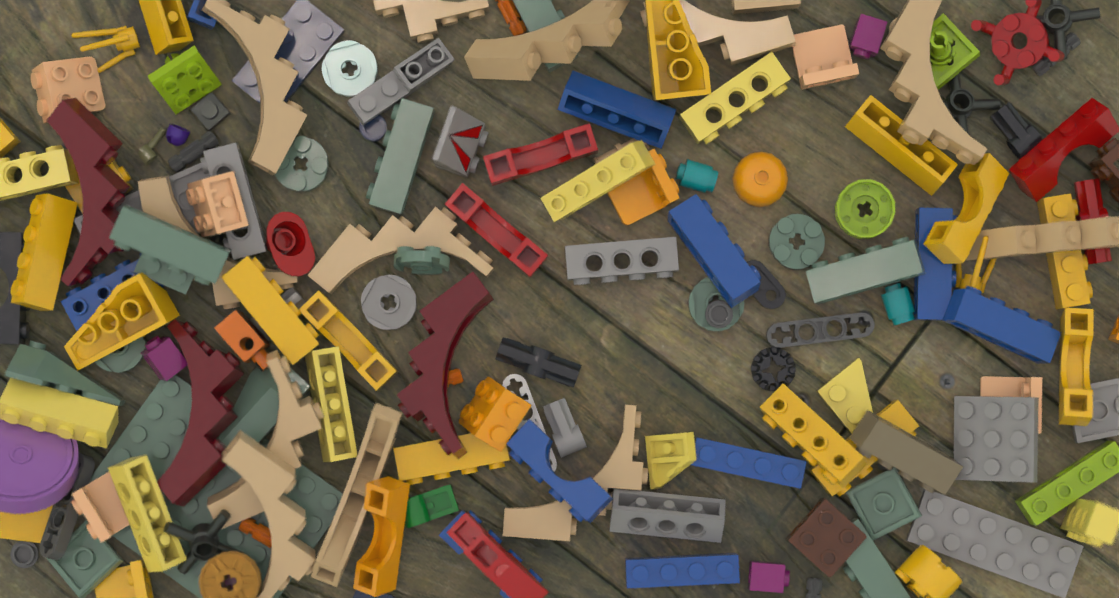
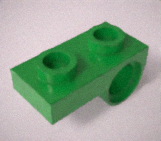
[405,484,459,529]

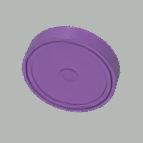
[0,419,79,514]

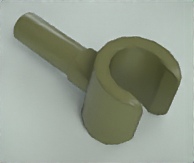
[138,127,166,165]

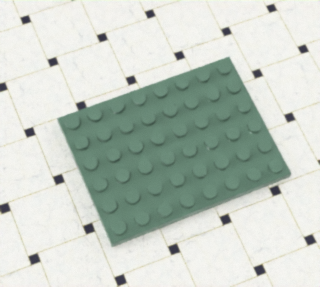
[82,374,343,598]

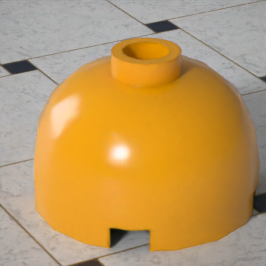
[732,152,788,207]

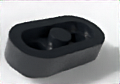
[747,260,786,309]

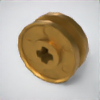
[199,551,262,598]

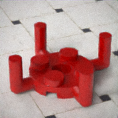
[971,0,1065,85]

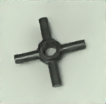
[1036,0,1101,61]
[943,73,1000,135]
[164,510,243,574]

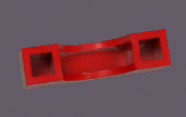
[1008,98,1119,202]
[483,123,598,186]
[445,183,548,278]

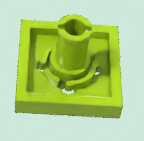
[930,13,980,90]
[148,45,222,115]

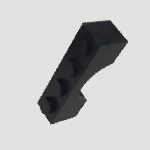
[0,232,30,345]

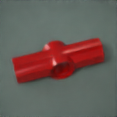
[1074,179,1112,265]

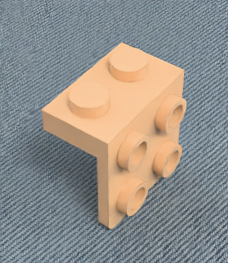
[31,56,105,124]
[71,472,130,543]

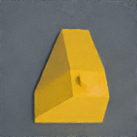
[645,0,711,100]
[64,272,180,371]

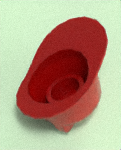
[266,212,315,276]

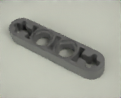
[766,312,875,348]
[39,453,95,560]

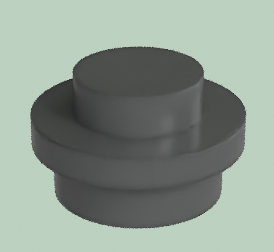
[705,300,733,328]
[10,541,39,568]

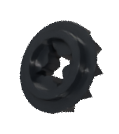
[751,347,796,391]

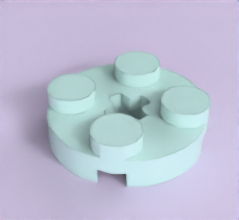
[322,40,378,97]

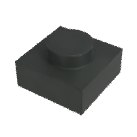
[191,92,231,131]

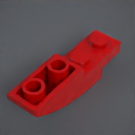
[447,512,549,598]

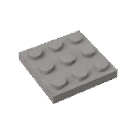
[954,396,1038,482]

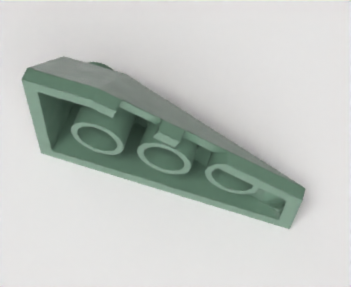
[5,340,126,406]
[219,367,311,472]

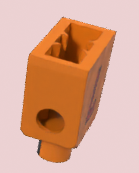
[214,310,270,372]

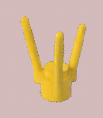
[71,26,140,73]
[955,236,997,293]

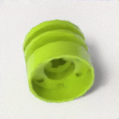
[835,179,895,239]

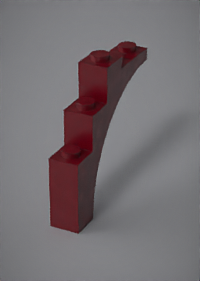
[46,98,130,286]
[396,272,494,459]
[157,319,245,507]

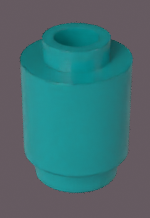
[675,159,718,193]
[881,283,916,326]

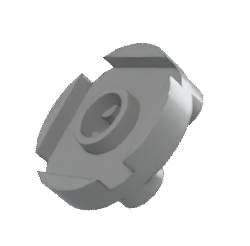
[361,275,417,330]

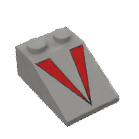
[432,106,489,178]

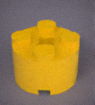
[894,545,962,598]

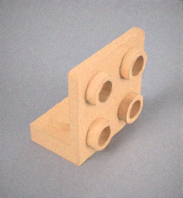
[792,24,859,90]
[186,171,249,237]
[980,376,1042,434]

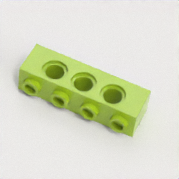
[1015,441,1119,526]

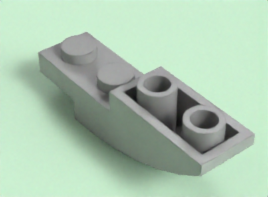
[347,38,455,125]

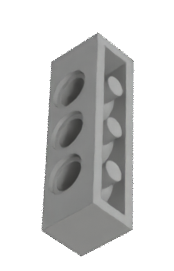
[200,142,268,260]
[565,237,679,285]
[610,488,725,543]

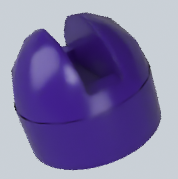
[166,123,190,146]

